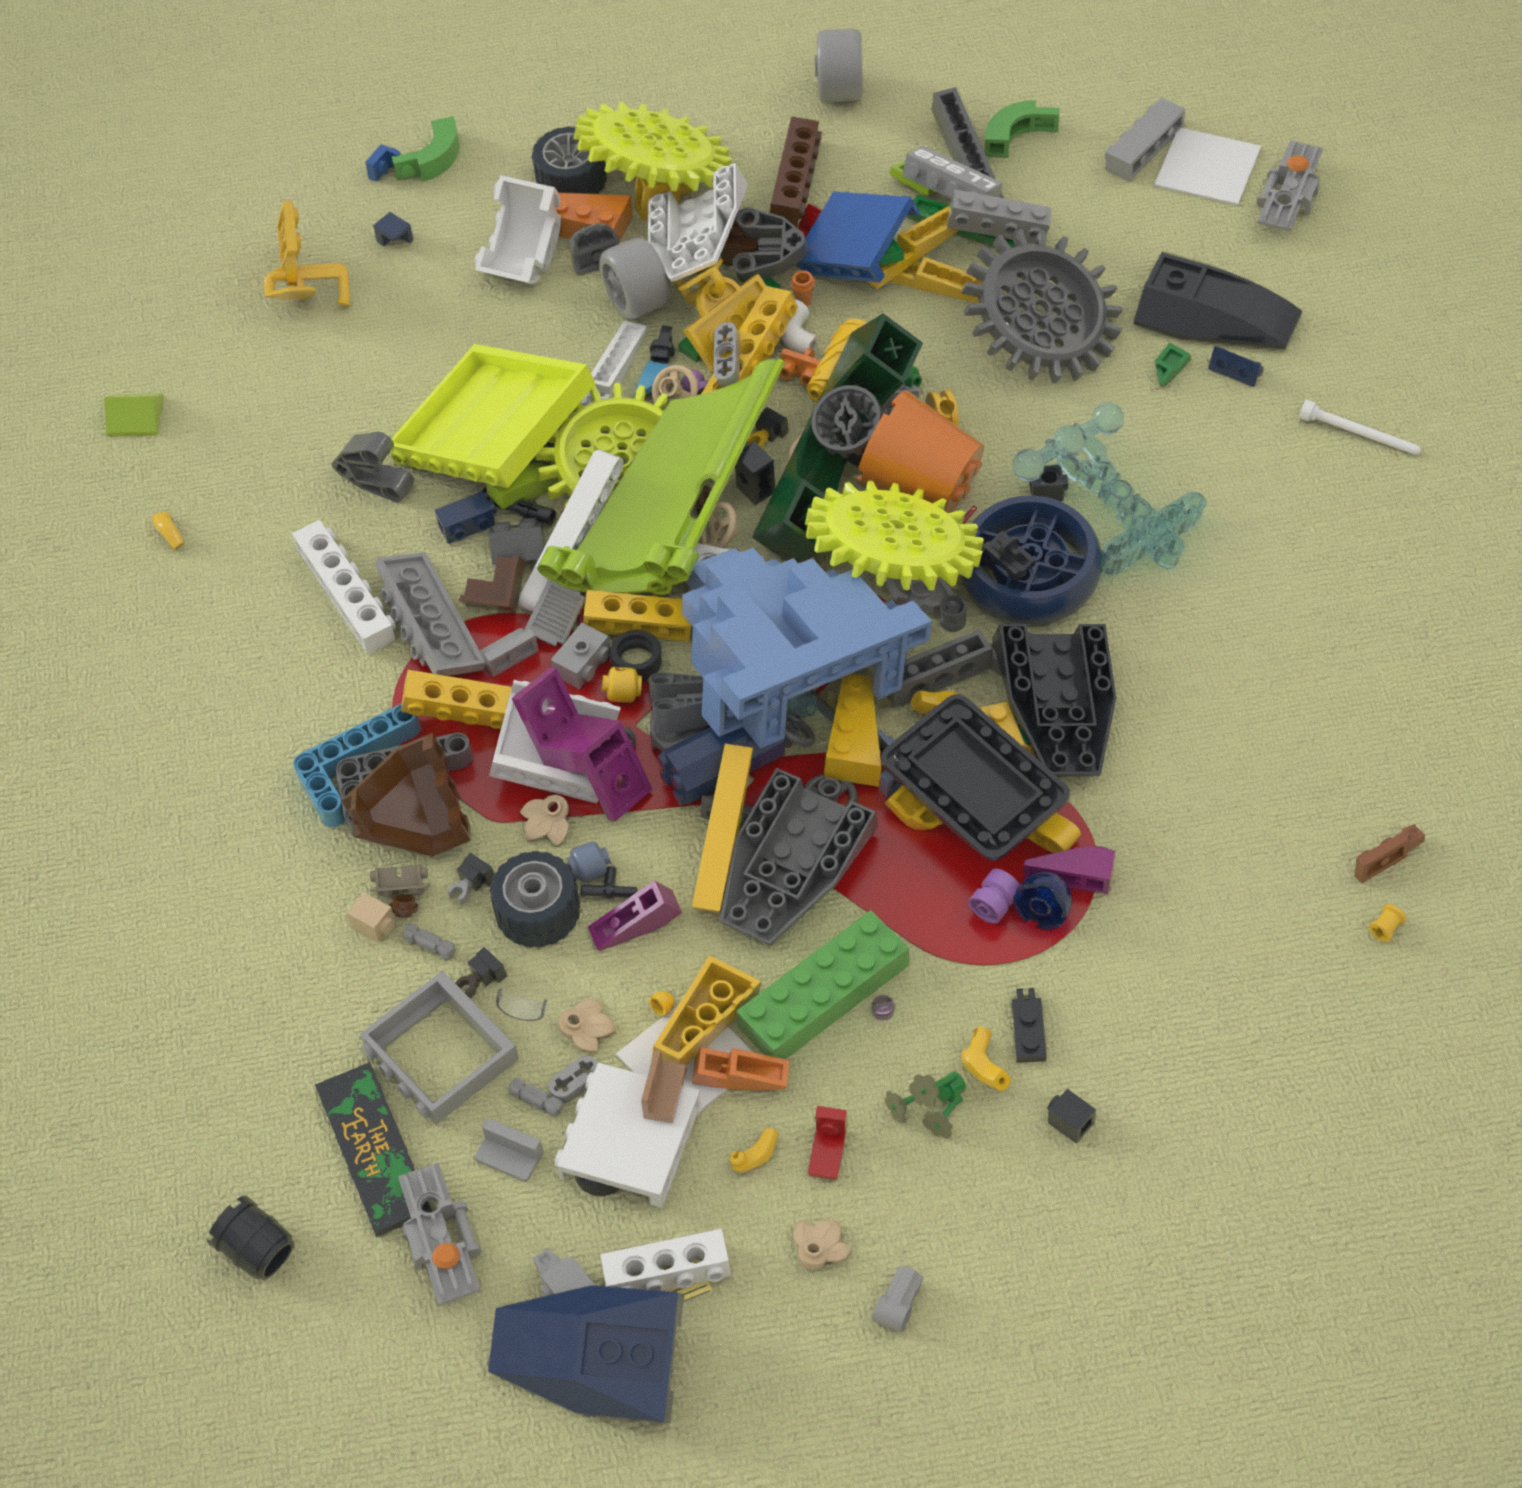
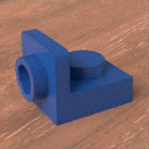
[365,144,401,182]

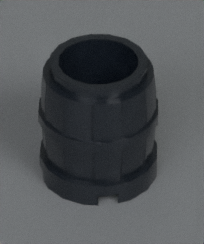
[207,1195,295,1280]

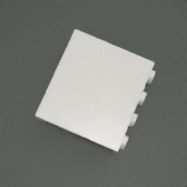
[489,680,621,804]
[555,1063,701,1208]

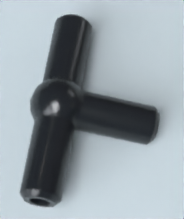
[580,866,638,899]

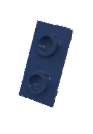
[1208,346,1264,387]

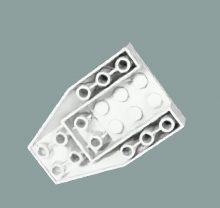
[648,163,748,282]

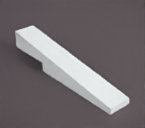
[570,321,647,416]

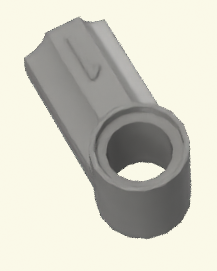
[872,1266,923,1333]

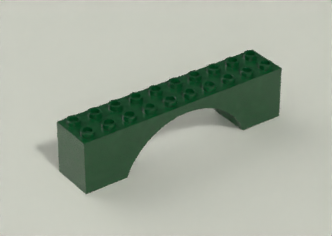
[752,313,923,563]

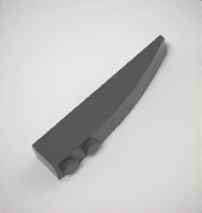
[931,87,1004,198]

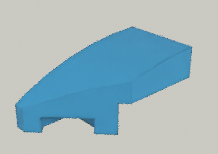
[634,361,670,398]

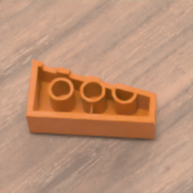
[556,193,633,241]

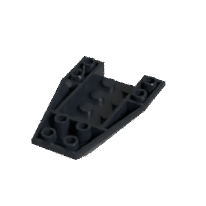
[1134,252,1302,349]

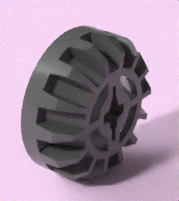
[812,385,883,458]

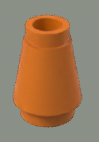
[790,271,815,307]

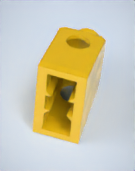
[634,178,692,221]

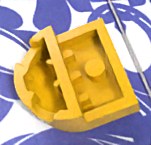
[885,785,943,830]

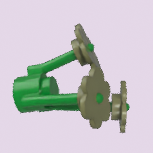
[885,1072,966,1139]

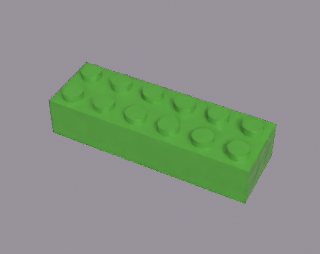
[736,910,909,1059]

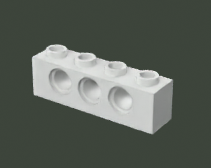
[600,1229,731,1291]

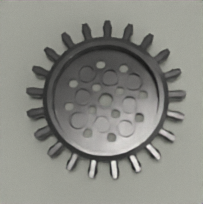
[962,229,1123,383]

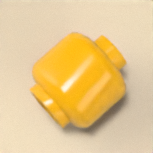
[602,667,642,703]

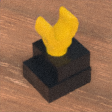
[747,407,789,450]

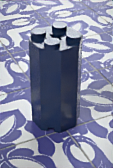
[657,727,785,806]

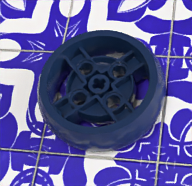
[960,496,1103,626]

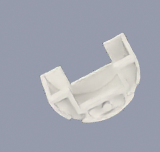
[474,175,561,284]

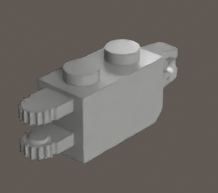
[533,1248,596,1296]

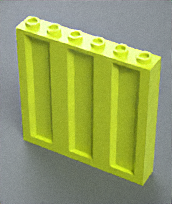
[390,344,596,488]

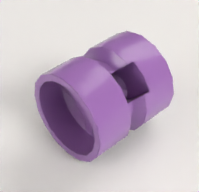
[969,869,1022,924]

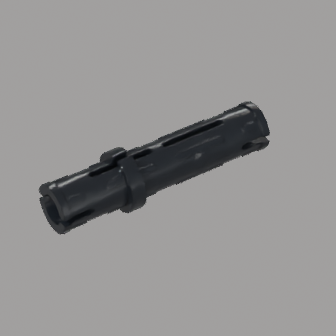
[483,487,556,525]

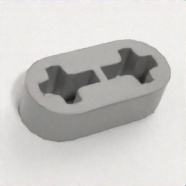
[549,1056,598,1103]

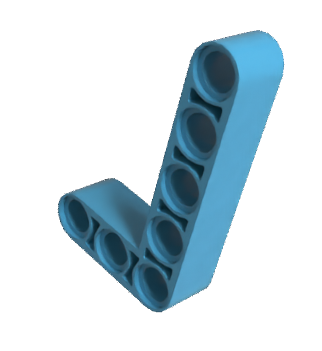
[293,704,421,827]

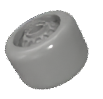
[815,29,863,102]
[599,237,671,319]

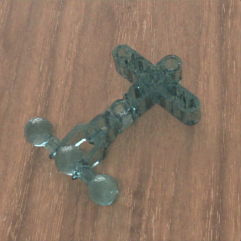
[1012,402,1207,575]

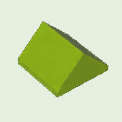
[104,393,164,436]

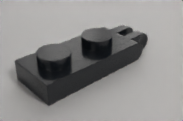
[1011,988,1047,1063]

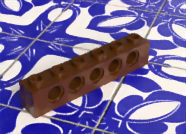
[769,116,822,228]

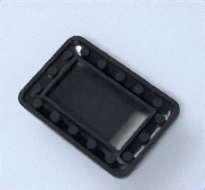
[881,694,1070,861]

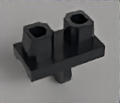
[982,531,1035,582]

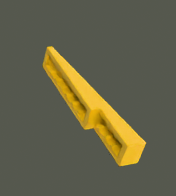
[867,206,959,289]
[889,257,1007,303]
[692,744,753,914]

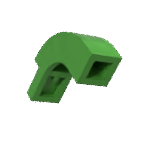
[985,100,1060,158]
[392,116,460,182]

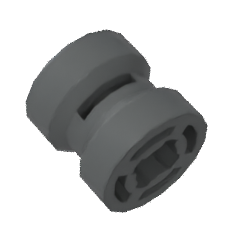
[940,595,966,632]

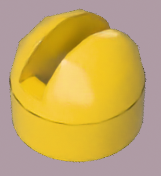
[649,991,675,1016]

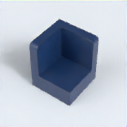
[373,212,414,247]

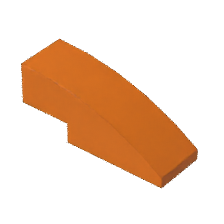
[692,1047,790,1090]

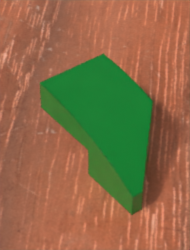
[1155,342,1191,387]

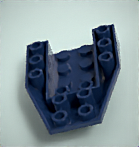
[488,1285,684,1423]

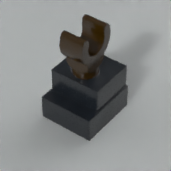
[455,947,507,998]

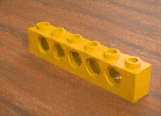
[701,286,798,394]

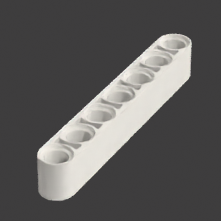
[519,449,623,612]

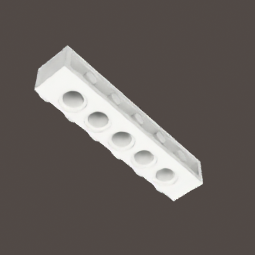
[292,520,396,655]

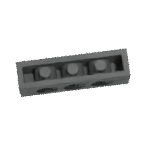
[887,629,992,708]

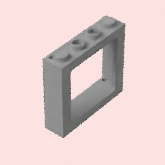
[360,970,519,1125]

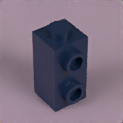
[435,491,497,544]

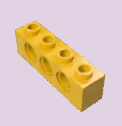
[583,590,691,642]
[401,670,512,729]

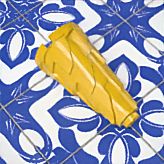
[807,318,867,402]

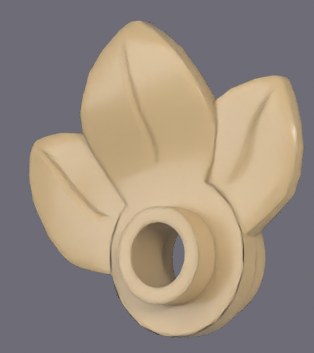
[520,795,569,847]
[558,999,616,1052]
[793,1220,851,1270]

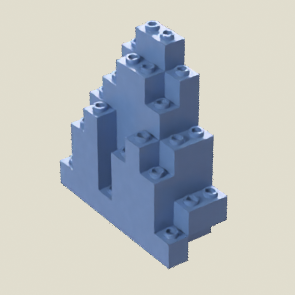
[682,548,932,748]

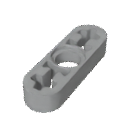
[714,322,740,387]

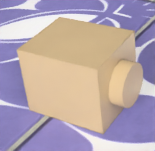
[347,892,395,942]

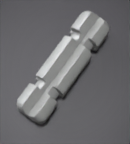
[402,924,456,959]
[508,1078,564,1116]

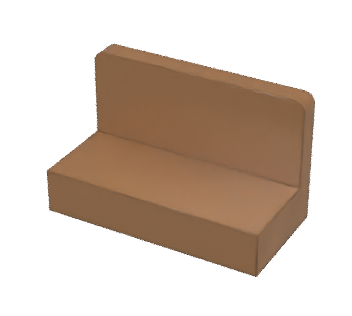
[641,1049,687,1123]

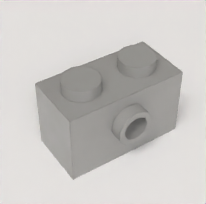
[551,623,610,689]

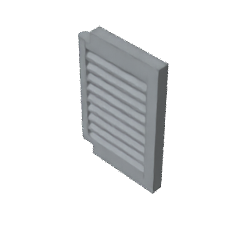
[524,579,586,647]

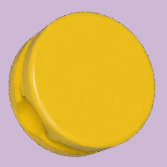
[925,390,959,427]

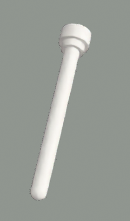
[1299,399,1421,455]

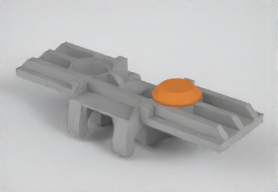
[1256,141,1323,231]
[398,1162,482,1306]

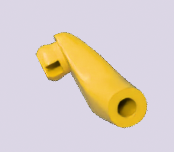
[152,511,185,550]
[729,1128,779,1173]

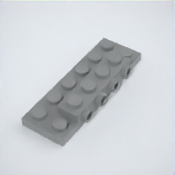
[375,552,486,676]

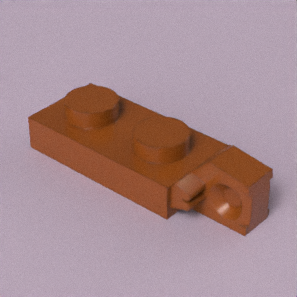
[1354,824,1425,883]

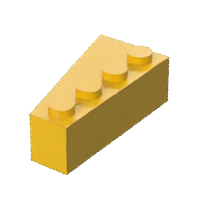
[824,673,881,787]
[651,955,761,1066]

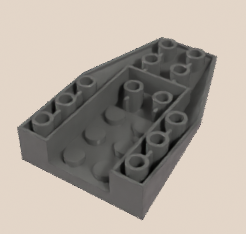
[720,768,879,946]

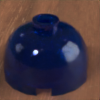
[1013,871,1073,930]

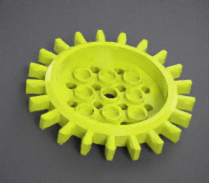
[574,102,732,191]
[536,383,668,509]
[805,481,984,590]

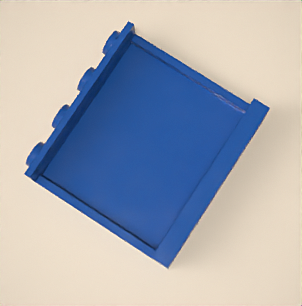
[797,191,921,283]

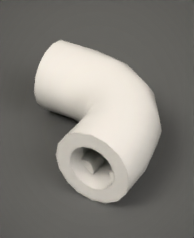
[780,299,819,354]

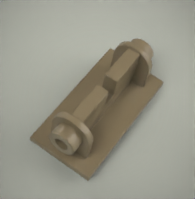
[370,864,430,896]

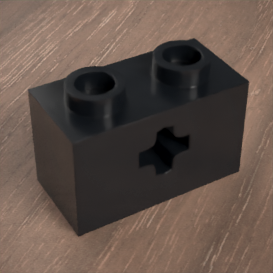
[735,441,776,506]

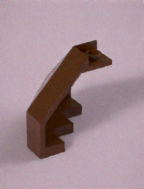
[341,733,471,857]

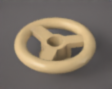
[652,365,698,411]
[700,502,738,548]

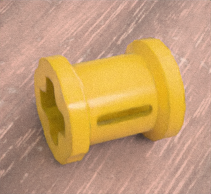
[1368,904,1406,942]

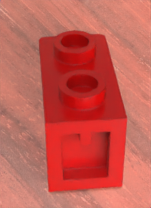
[808,1106,848,1180]

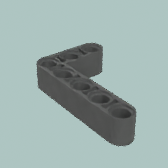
[336,733,473,839]

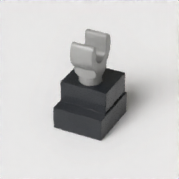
[447,853,494,905]

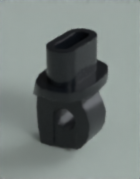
[649,325,676,364]

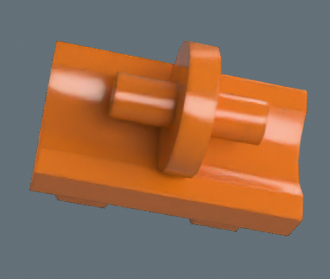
[779,348,821,387]

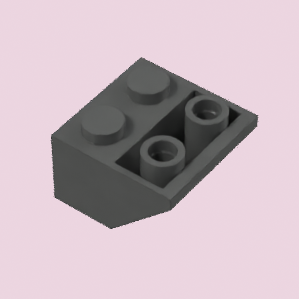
[488,518,545,565]

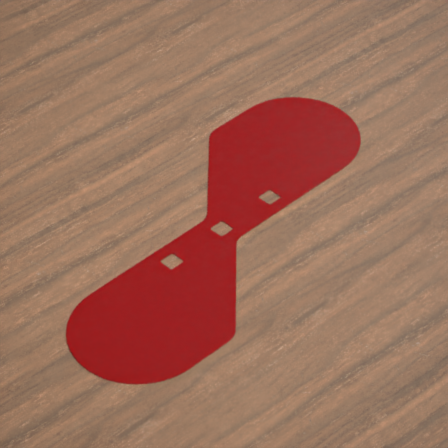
[392,613,1096,965]

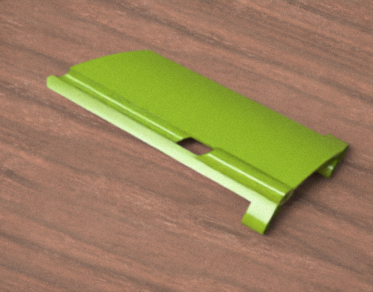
[537,358,785,595]

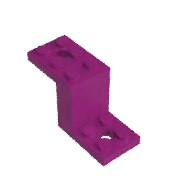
[511,667,652,821]

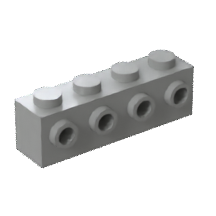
[947,189,1051,244]

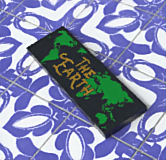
[315,1062,433,1237]

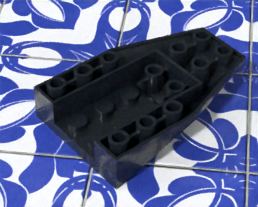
[992,624,1117,777]

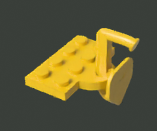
[264,201,351,307]
[673,258,766,372]

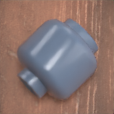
[567,841,611,882]

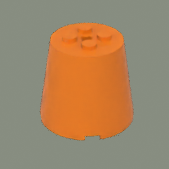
[857,390,984,513]

